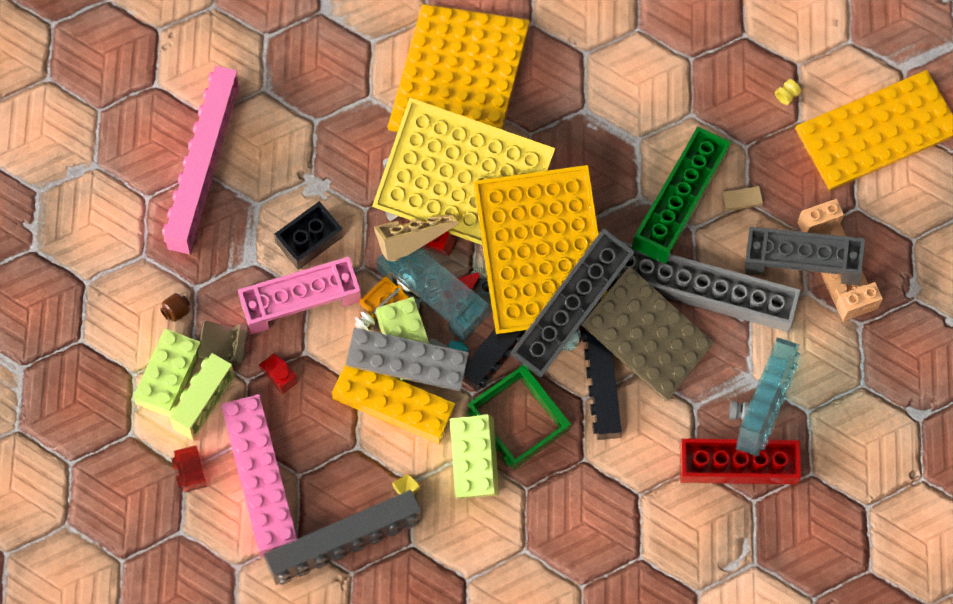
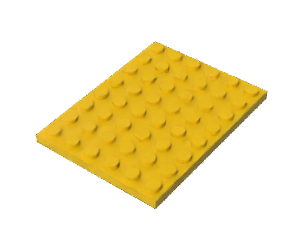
[387,4,530,132]
[473,165,607,334]

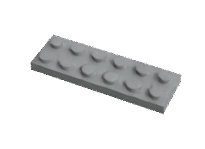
[345,327,468,391]

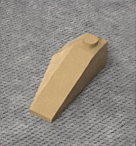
[374,214,458,261]

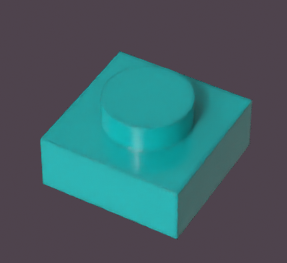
[448,340,469,352]

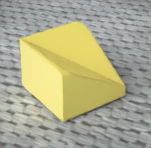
[392,474,420,495]

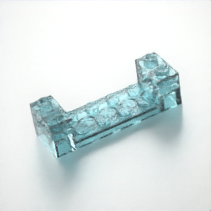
[376,248,489,342]

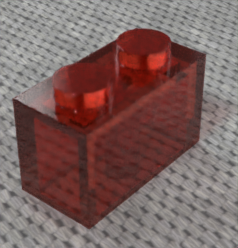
[171,445,207,493]

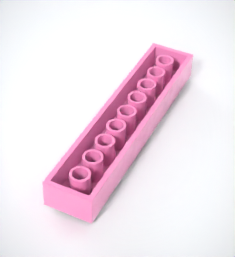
[162,66,240,254]

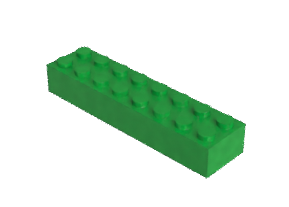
[631,126,731,264]

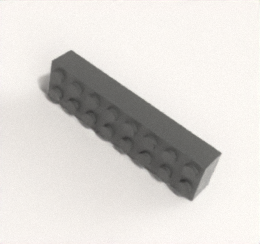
[509,228,635,377]
[264,490,421,585]

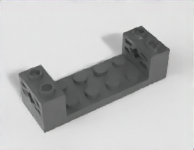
[745,227,865,286]

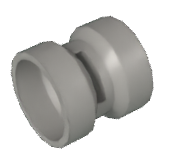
[729,400,751,421]

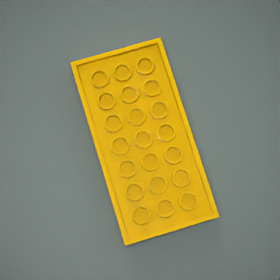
[795,70,953,191]

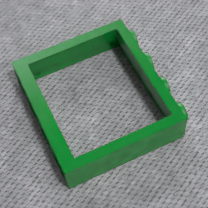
[467,365,571,470]

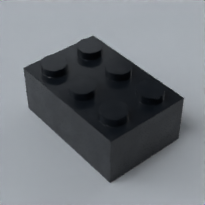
[274,201,344,270]

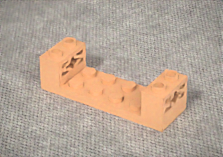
[797,199,883,322]

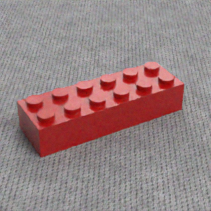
[679,438,801,485]

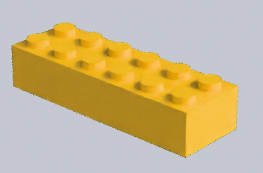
[332,364,455,444]

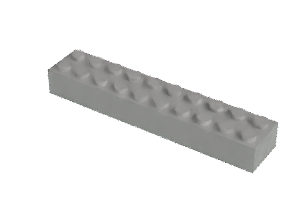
[611,241,800,332]

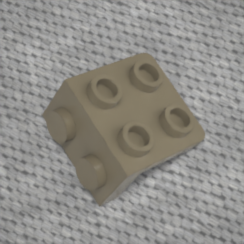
[198,321,248,367]

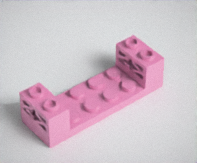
[238,257,361,335]

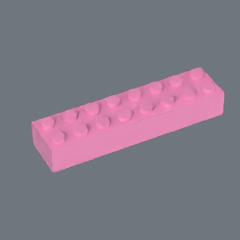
[221,394,297,557]

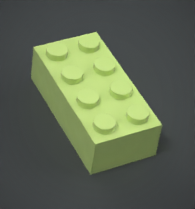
[375,297,430,383]
[133,328,200,417]
[169,353,235,440]
[450,415,499,499]

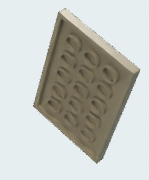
[581,266,714,401]

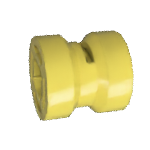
[775,79,801,105]

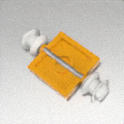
[355,272,417,330]

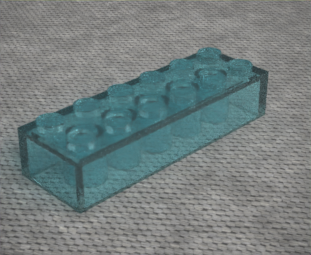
[736,337,801,456]

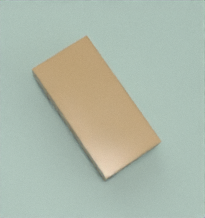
[722,186,763,211]

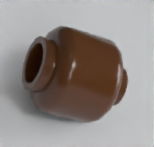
[160,293,190,322]

